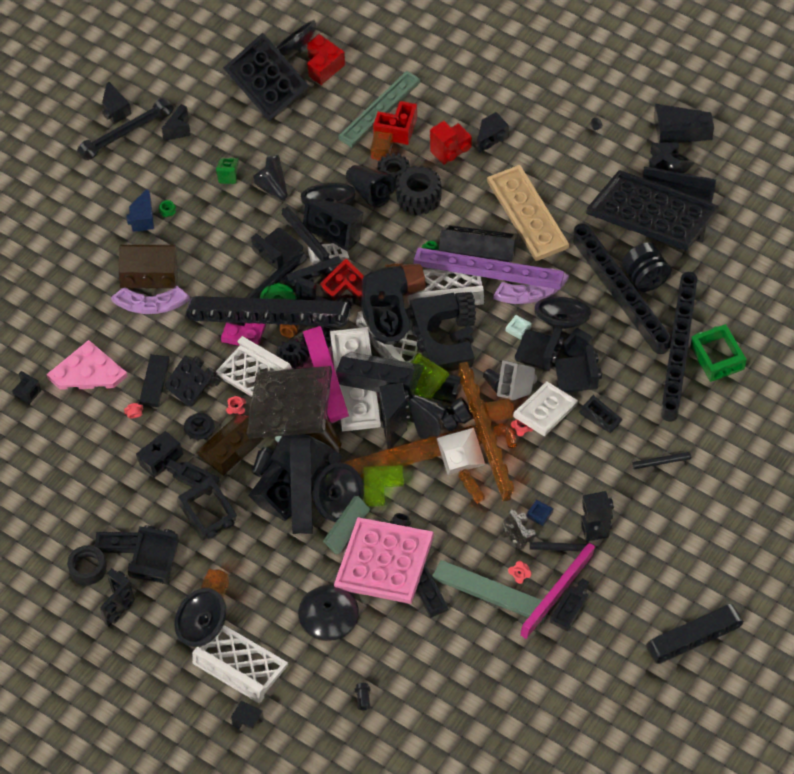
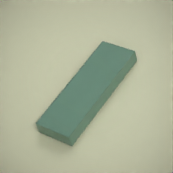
[323,496,370,554]

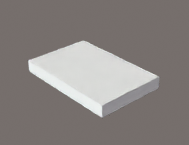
[513,382,578,436]

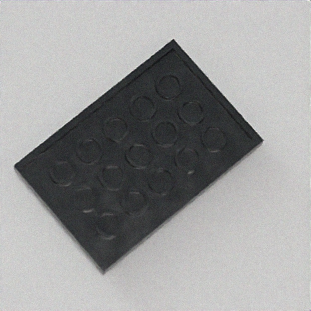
[586,170,719,251]

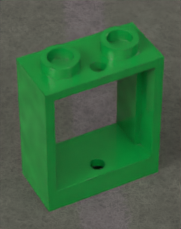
[690,324,746,382]

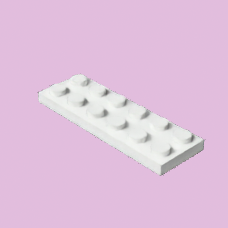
[330,327,381,432]

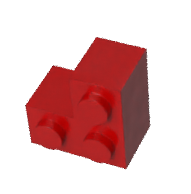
[307,34,345,85]
[373,101,418,145]
[430,121,472,165]
[319,259,364,301]

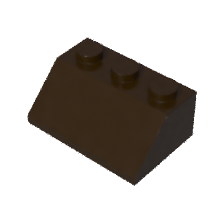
[119,245,178,288]
[196,415,264,476]

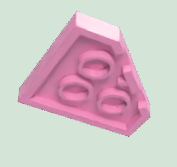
[46,340,128,390]

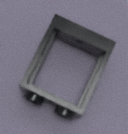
[177,477,237,541]

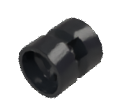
[441,397,474,432]

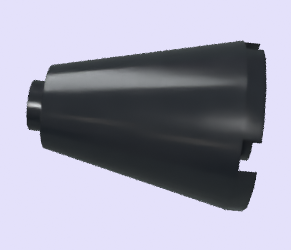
[346,165,395,208]

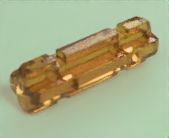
[458,469,485,503]

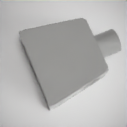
[497,360,537,400]

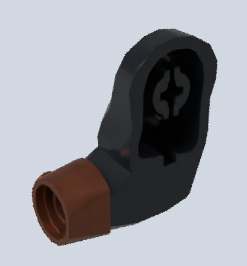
[361,264,426,345]

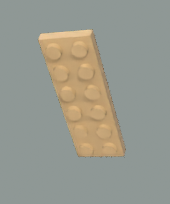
[487,165,569,261]

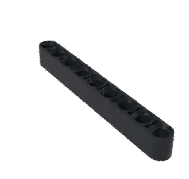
[573,224,670,354]
[661,272,698,422]
[186,296,351,327]

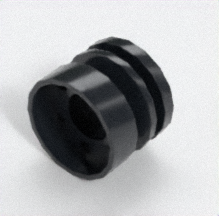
[622,242,672,292]

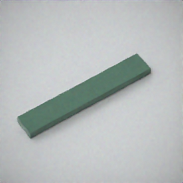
[338,71,420,148]
[432,560,548,623]

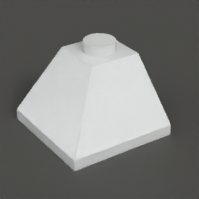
[437,428,485,475]

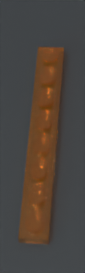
[458,362,514,502]

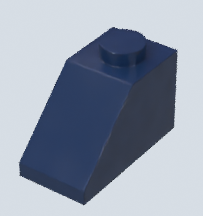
[126,189,154,232]

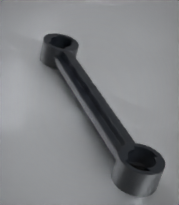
[77,98,174,161]

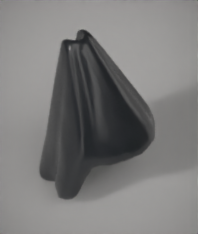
[253,155,288,201]
[409,394,445,439]

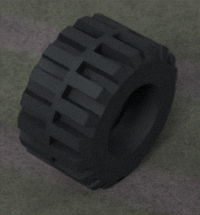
[396,165,442,215]

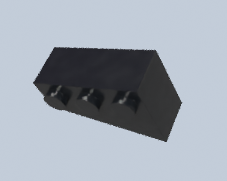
[654,103,714,143]

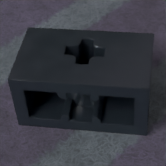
[136,431,184,478]

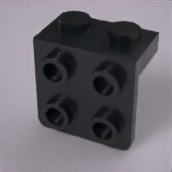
[251,228,303,269]
[515,326,565,371]
[555,345,602,393]
[165,355,221,407]
[100,568,135,627]

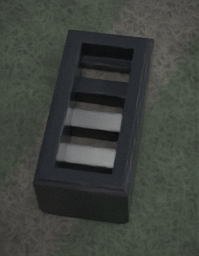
[579,395,623,433]

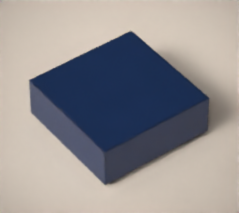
[526,500,553,526]

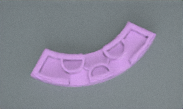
[494,268,569,304]
[111,286,190,314]

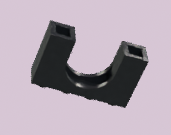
[406,292,475,373]

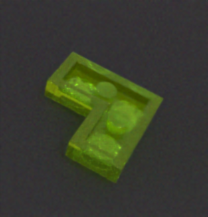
[410,353,449,399]
[363,466,404,506]

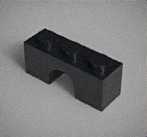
[581,491,614,542]

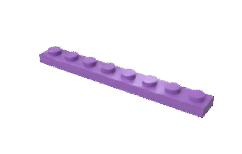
[414,248,564,289]

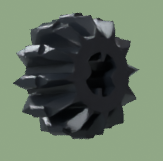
[276,339,309,370]

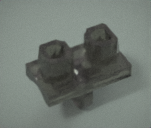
[500,509,536,550]

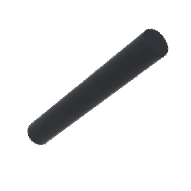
[632,452,691,470]
[529,542,587,552]

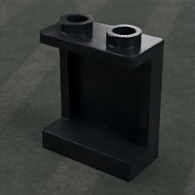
[127,525,179,585]

